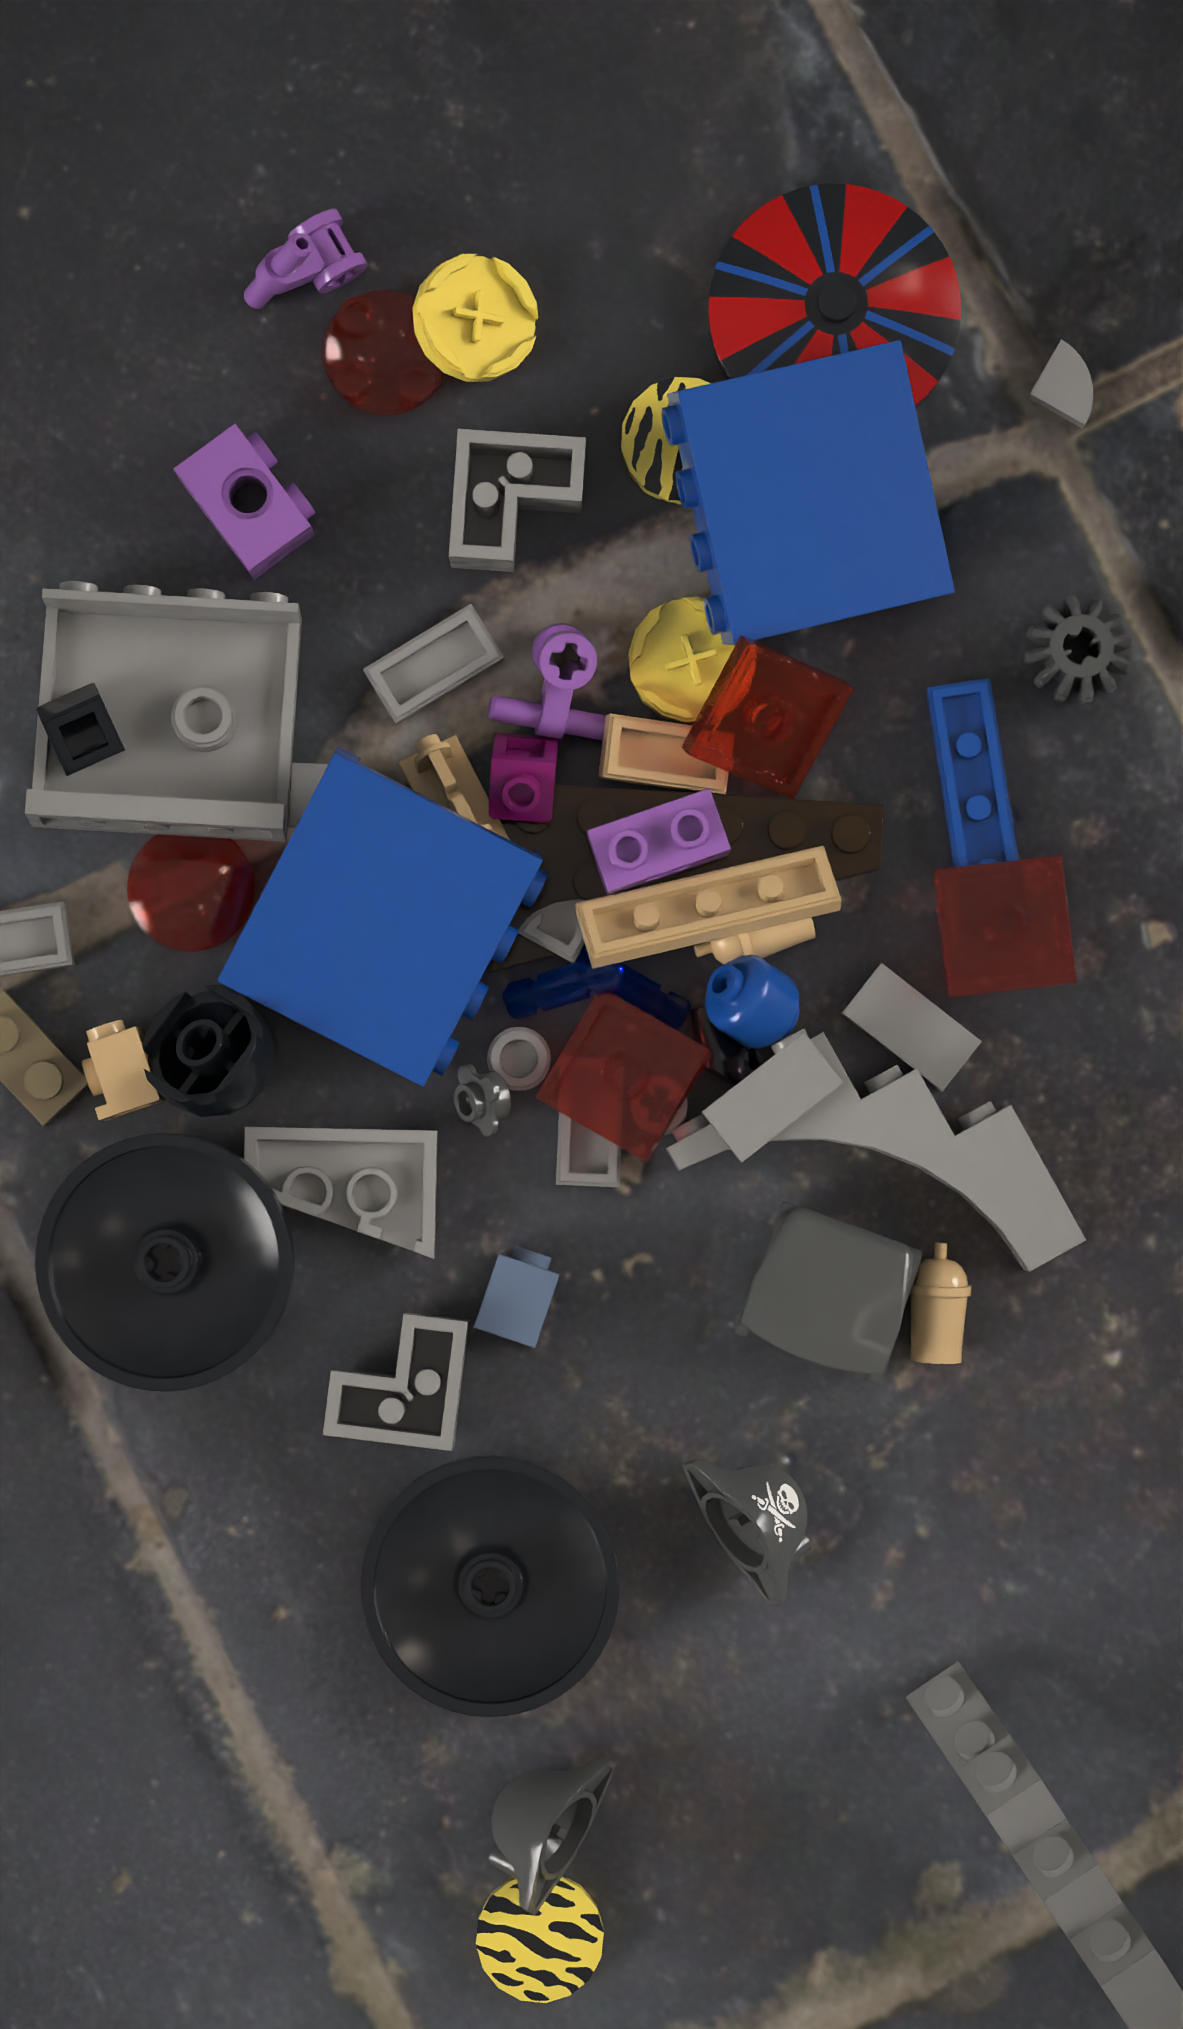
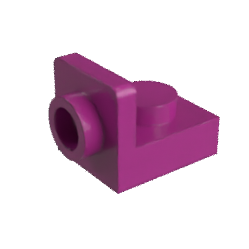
[488,732,558,823]

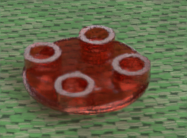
[323,290,446,415]
[127,834,256,952]

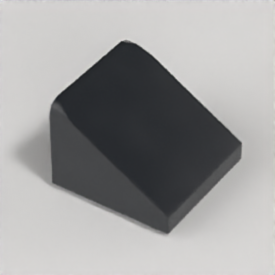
[36,683,125,776]

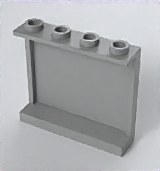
[25,581,302,842]

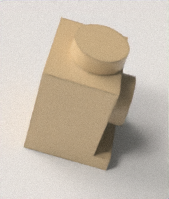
[82,1020,166,1121]

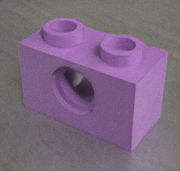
[173,424,316,580]
[587,788,731,896]

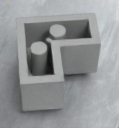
[449,429,586,572]
[323,1312,470,1451]

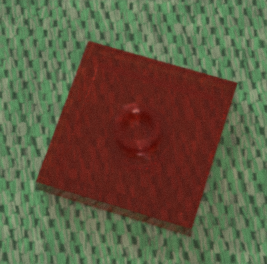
[681,635,853,799]
[933,856,1077,998]
[535,987,712,1163]

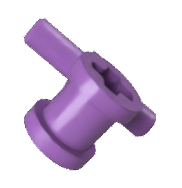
[244,209,368,309]
[488,623,606,741]

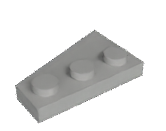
[244,1127,438,1259]

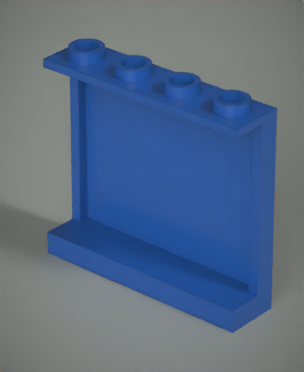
[661,340,955,645]
[217,746,548,1087]

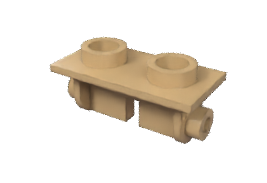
[399,734,510,840]

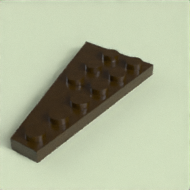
[491,784,884,973]

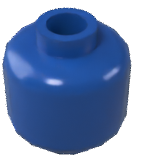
[705,955,800,1049]

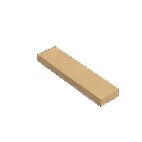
[576,845,842,969]

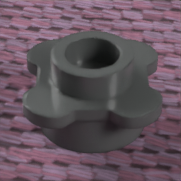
[454,1064,511,1136]

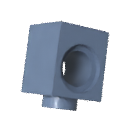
[474,1246,560,1348]

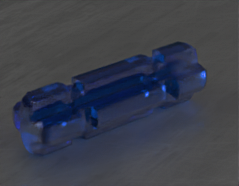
[571,946,691,1031]
[502,961,625,1019]

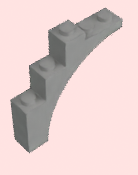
[666,1028,1086,1271]
[906,1661,1183,2029]

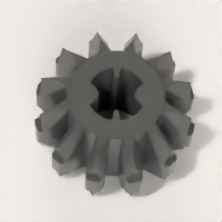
[1024,595,1133,705]

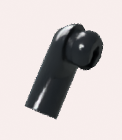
[690,1007,765,1086]

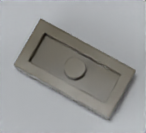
[0,990,89,1126]

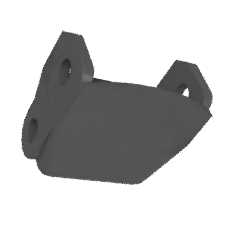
[734,1201,922,1385]

